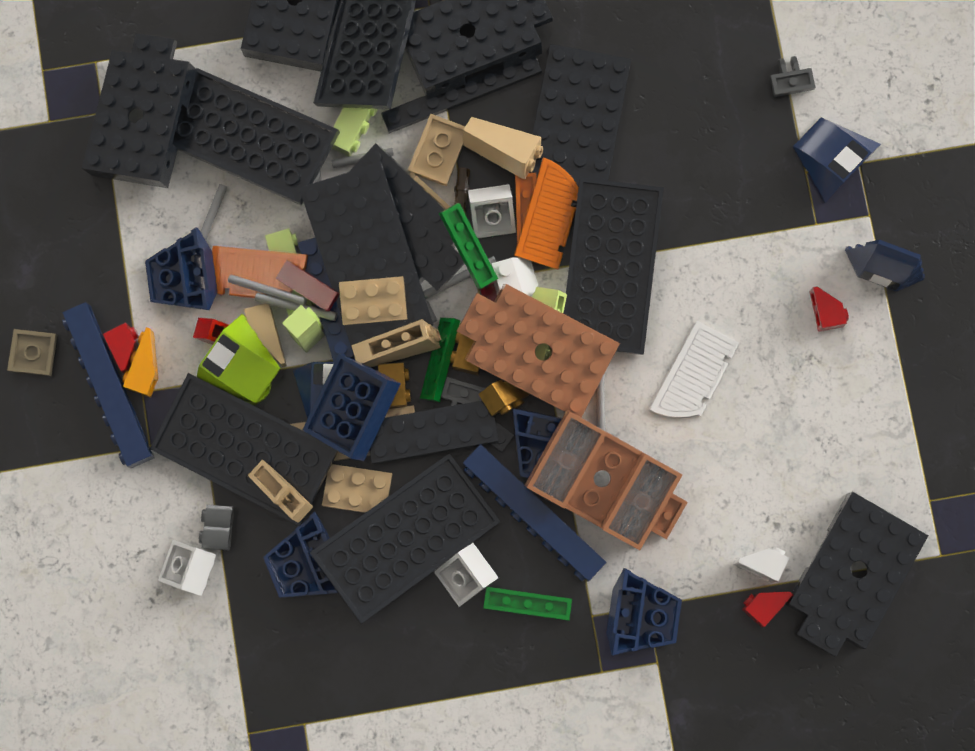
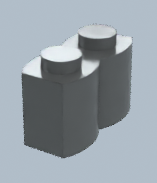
[199,505,235,551]

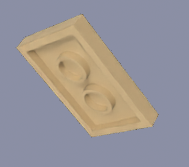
[408,114,465,186]
[339,276,407,325]
[322,464,392,513]

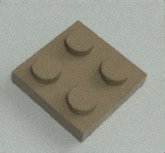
[7,329,58,376]

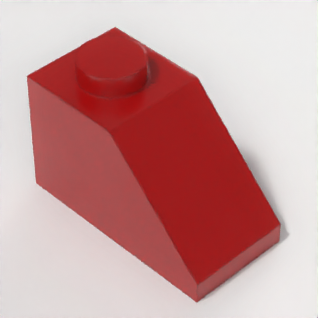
[809,286,849,332]
[193,317,228,345]
[103,323,139,374]
[742,592,793,627]

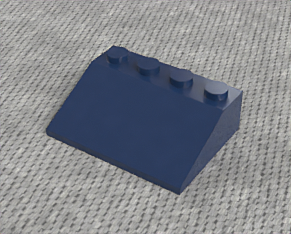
[303,353,401,461]

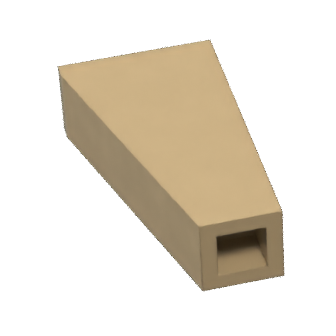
[463,117,543,179]
[351,319,441,368]

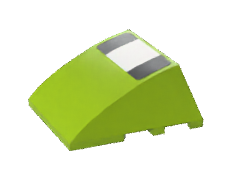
[196,314,281,403]

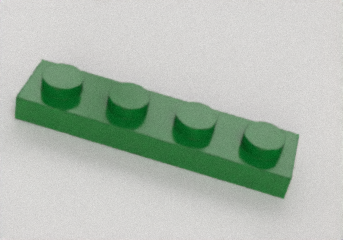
[439,203,498,289]
[420,317,460,402]
[483,587,572,620]

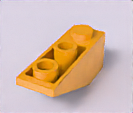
[122,327,158,398]

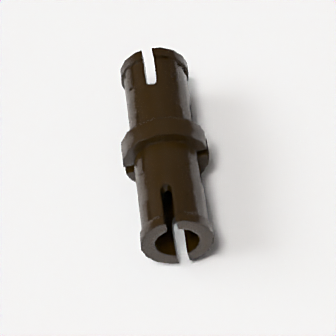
[454,168,471,212]

